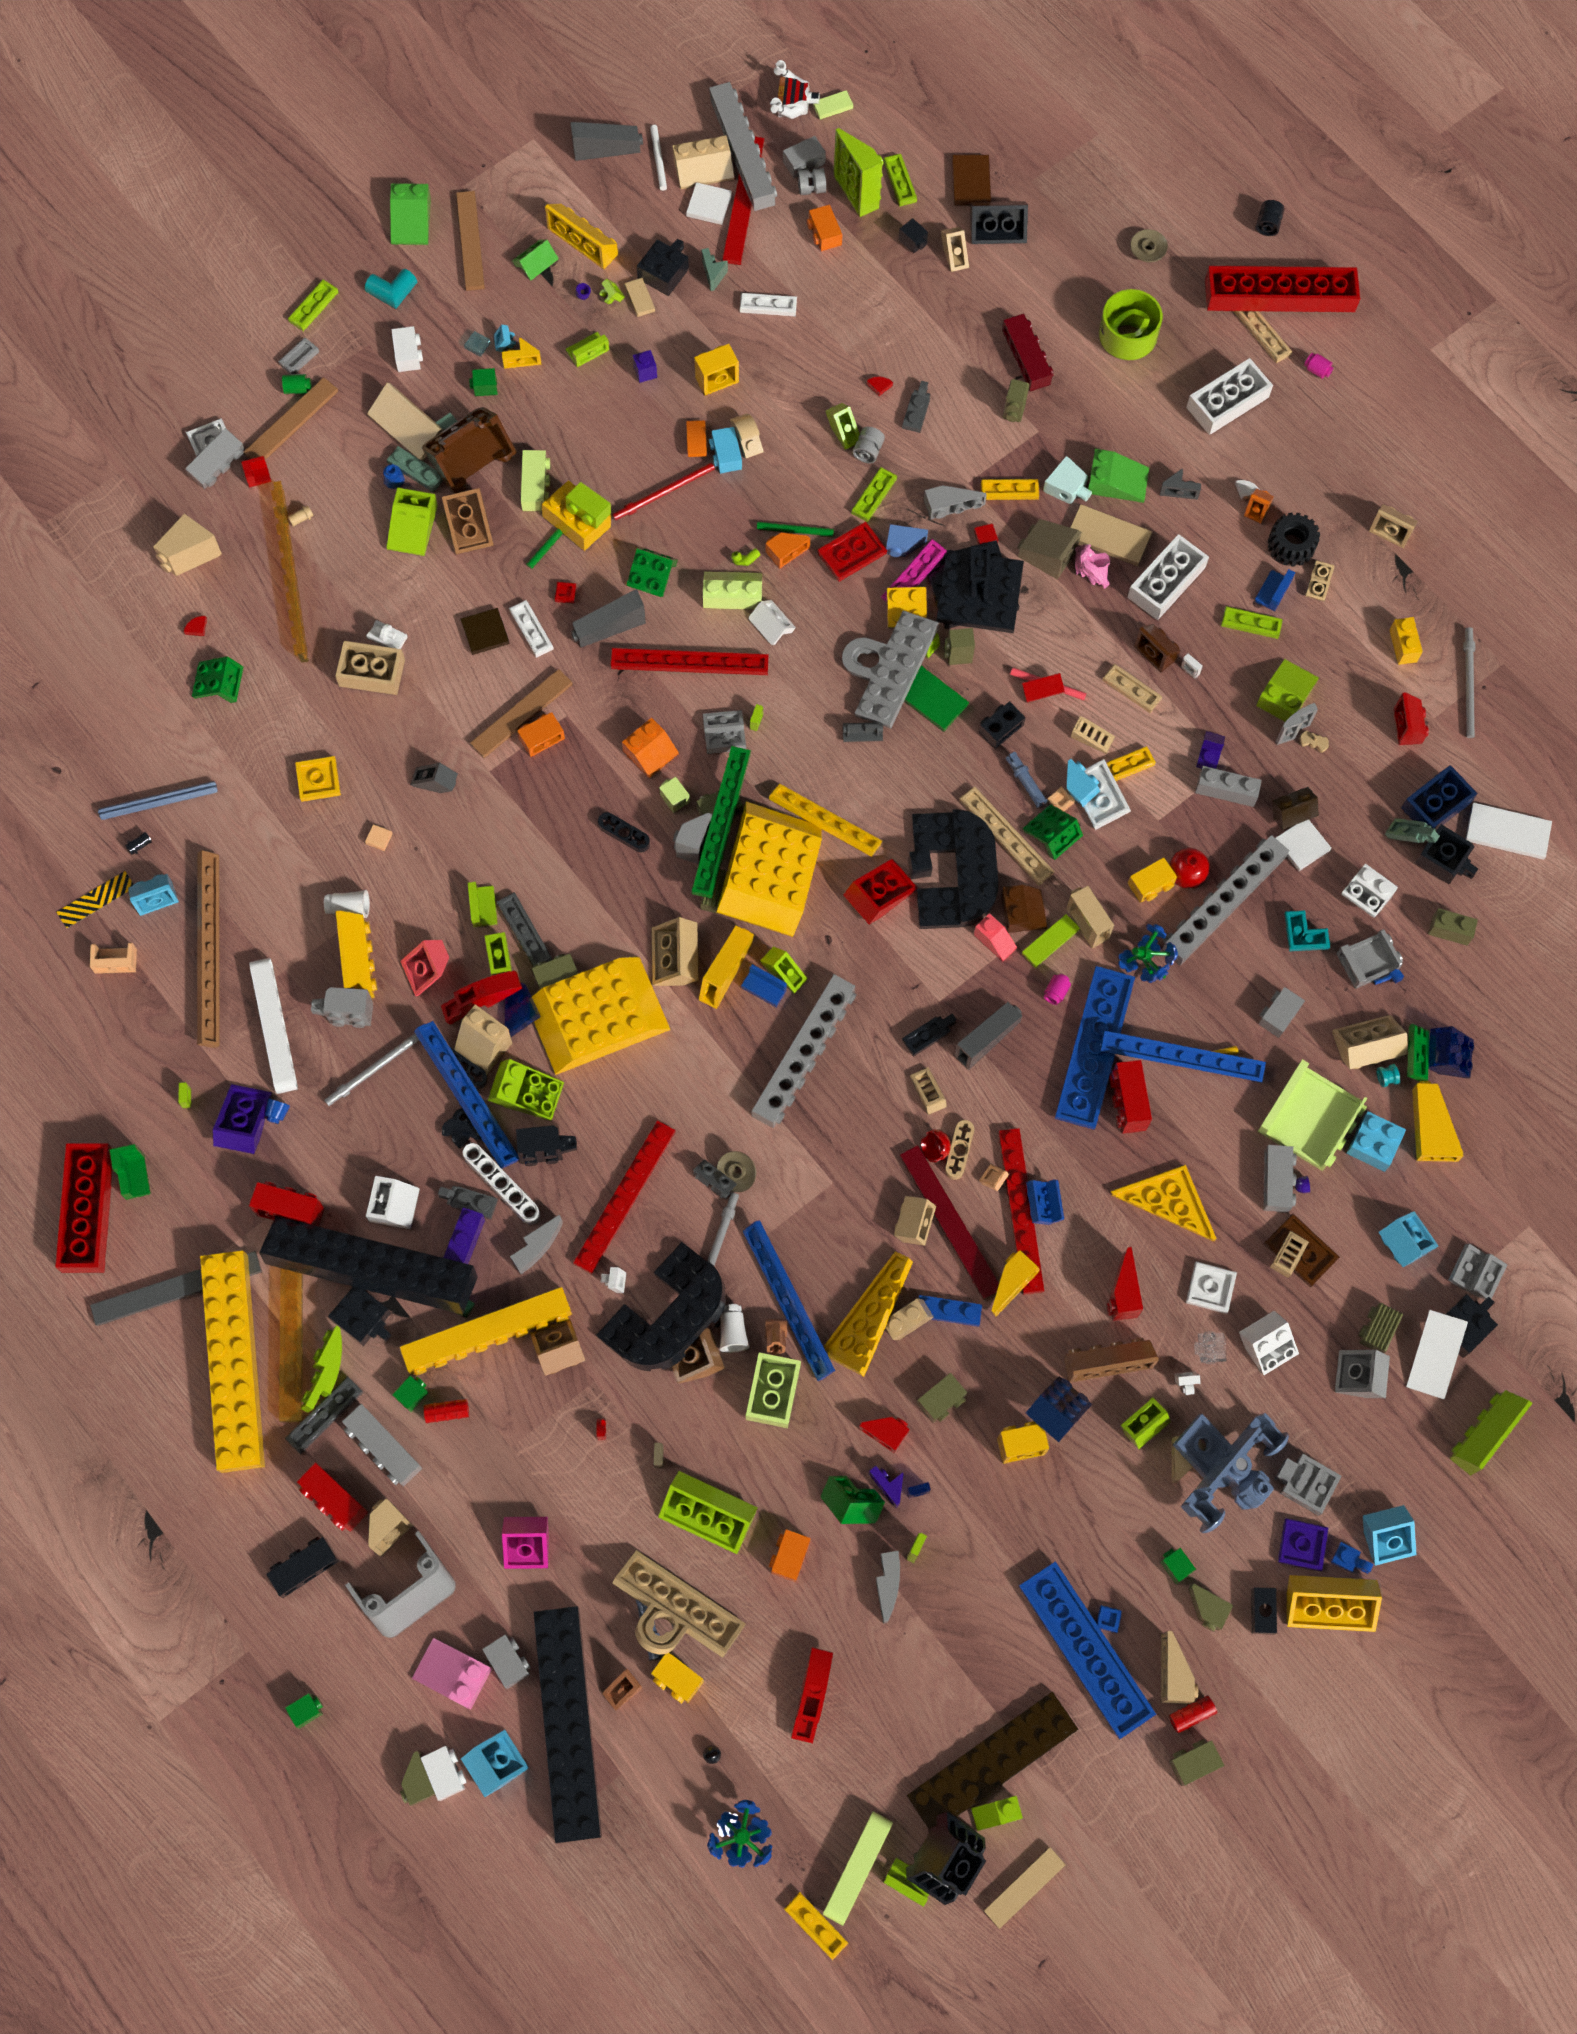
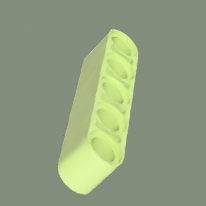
[823,1811,893,1926]

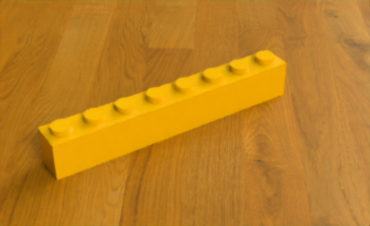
[400,1287,572,1375]

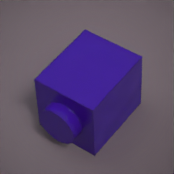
[633,350,657,383]

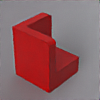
[241,456,271,488]

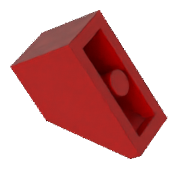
[859,1417,910,1453]

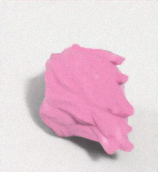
[1075,544,1110,589]

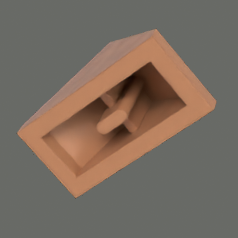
[602,1669,643,1711]

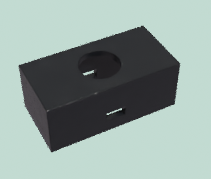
[1251,1587,1277,1635]

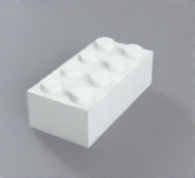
[1186,358,1273,435]
[1127,534,1209,620]

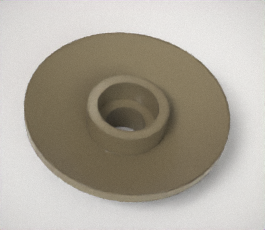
[1130,229,1168,262]
[717,1151,756,1192]

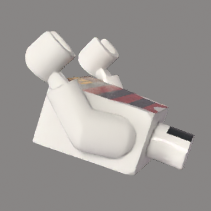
[770,60,820,119]

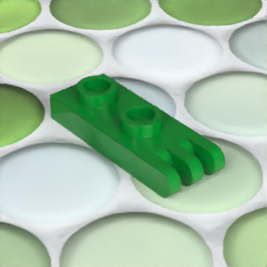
[1407,1024,1429,1081]

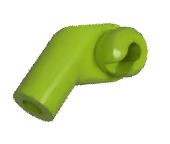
[731,548,761,566]

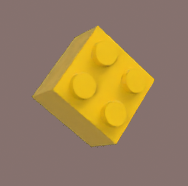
[694,344,739,396]
[997,1421,1049,1464]
[651,1653,704,1704]

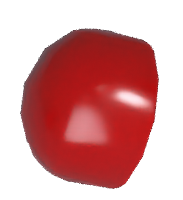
[920,1129,951,1162]

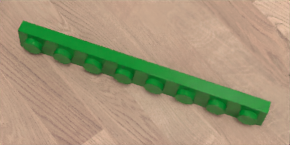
[692,746,751,899]

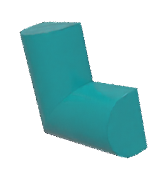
[365,269,418,309]
[1284,910,1330,952]

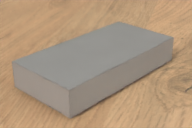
[278,338,319,374]

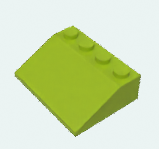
[834,128,883,217]

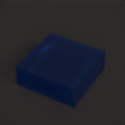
[907,1482,931,1498]

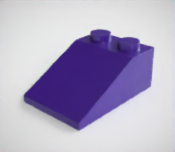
[213,1084,272,1154]

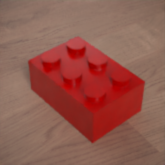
[1109,1060,1152,1134]
[249,1181,325,1227]
[297,1462,369,1532]

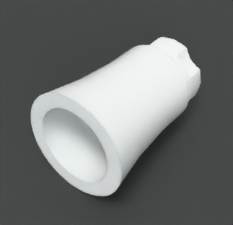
[324,890,370,918]
[720,1304,750,1353]

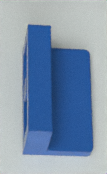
[1255,569,1296,612]
[741,964,787,1008]

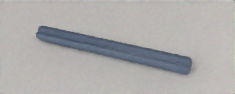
[98,781,218,820]

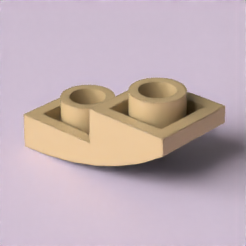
[1306,560,1335,602]

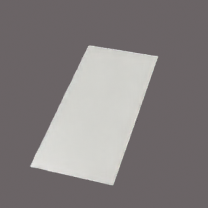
[1406,1310,1468,1399]

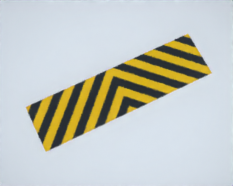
[56,871,134,928]

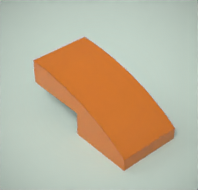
[686,420,707,457]

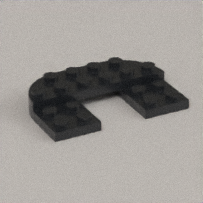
[912,809,999,929]
[596,1242,726,1371]

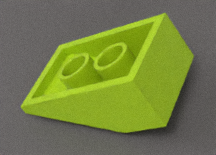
[1256,659,1319,722]

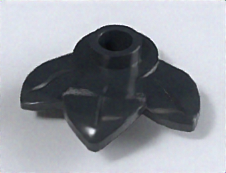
[442,1108,482,1149]

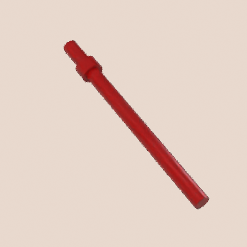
[612,463,715,521]

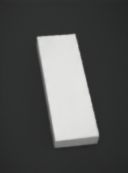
[740,293,797,316]
[509,600,554,658]

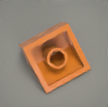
[622,717,679,778]

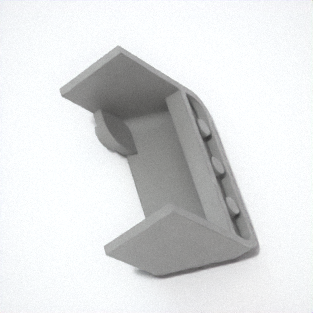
[345,1531,456,1638]

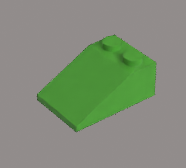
[390,184,431,245]
[1088,449,1149,503]

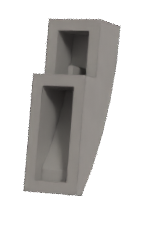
[510,1215,563,1274]
[875,1551,900,1624]

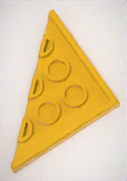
[1110,1165,1217,1241]

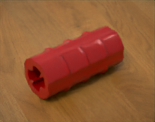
[423,1399,470,1423]
[1168,1695,1217,1734]

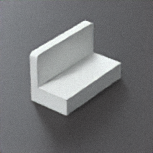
[749,600,796,645]

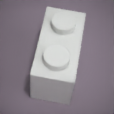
[391,326,423,372]
[421,1746,467,1801]

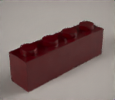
[1002,313,1054,392]

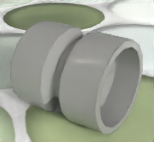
[797,168,826,196]
[853,427,885,464]

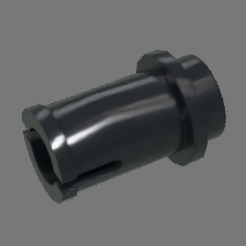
[125,832,152,855]

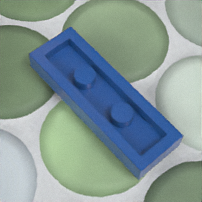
[918,1295,982,1327]

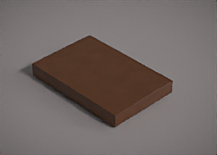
[952,155,991,206]
[1264,1214,1340,1288]

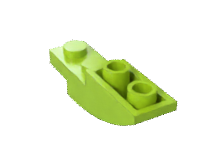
[301,1325,342,1413]

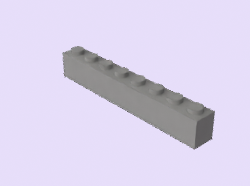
[709,82,777,211]

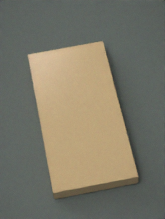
[367,383,443,461]
[1071,505,1152,566]

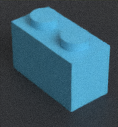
[709,427,742,473]

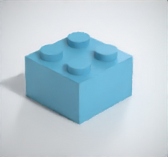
[1346,1111,1406,1172]

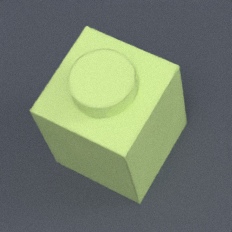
[659,777,690,813]

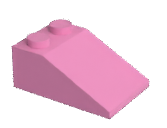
[412,1638,492,1710]

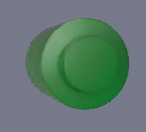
[282,374,311,394]

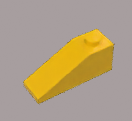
[991,1250,1039,1317]

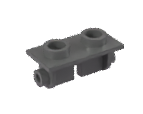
[843,722,883,742]
[693,1159,737,1199]

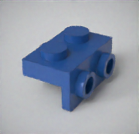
[1026,1179,1064,1225]

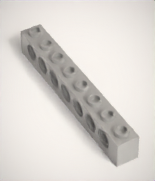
[1162,835,1290,966]
[752,974,857,1128]

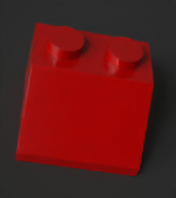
[1393,692,1429,745]

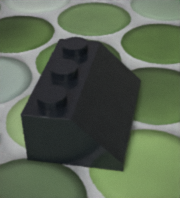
[970,201,1028,244]

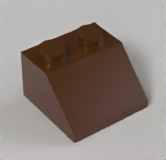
[1134,624,1181,673]
[1001,885,1047,933]

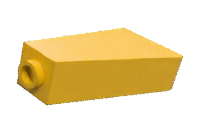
[699,926,754,1009]
[1412,1081,1463,1162]

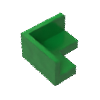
[110,1144,151,1200]
[821,1476,885,1524]

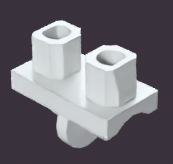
[366,620,407,649]

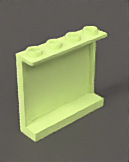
[1257,1059,1367,1171]

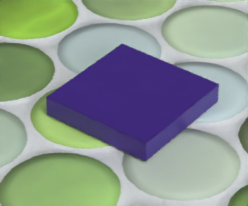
[1278,1518,1329,1572]

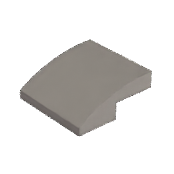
[1275,703,1318,745]
[703,710,746,754]
[1448,1244,1507,1300]

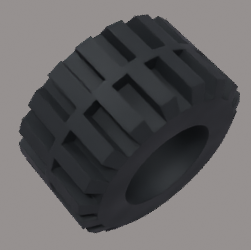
[1268,512,1320,567]

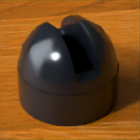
[703,1745,721,1764]

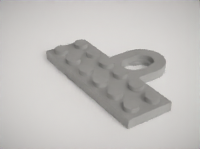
[842,611,939,729]

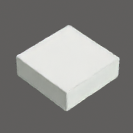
[1181,654,1203,678]

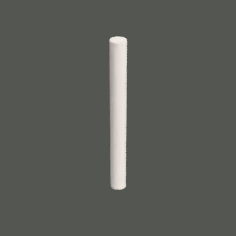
[650,125,667,191]

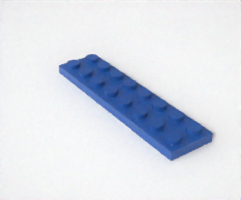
[1055,966,1135,1130]
[1019,1561,1157,1740]

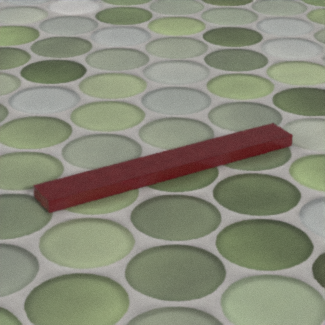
[899,1145,999,1300]

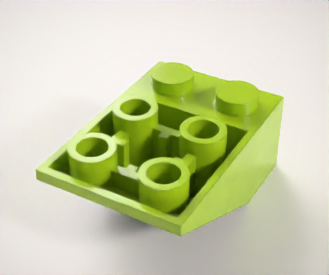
[387,488,438,556]
[488,1059,564,1121]

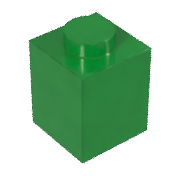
[469,368,498,397]
[393,1376,428,1412]
[1160,1547,1196,1584]
[285,1693,323,1729]

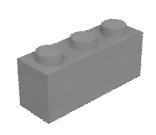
[185,428,244,490]
[1195,766,1262,807]
[1263,1145,1297,1212]

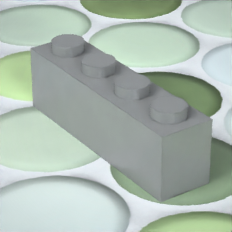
[342,1404,423,1487]

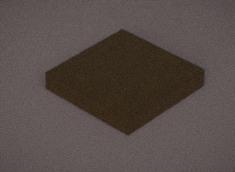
[461,608,510,655]

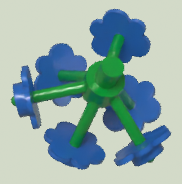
[1118,924,1178,983]
[707,1800,773,1868]

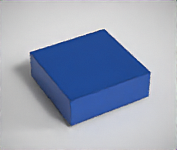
[1096,1605,1122,1633]

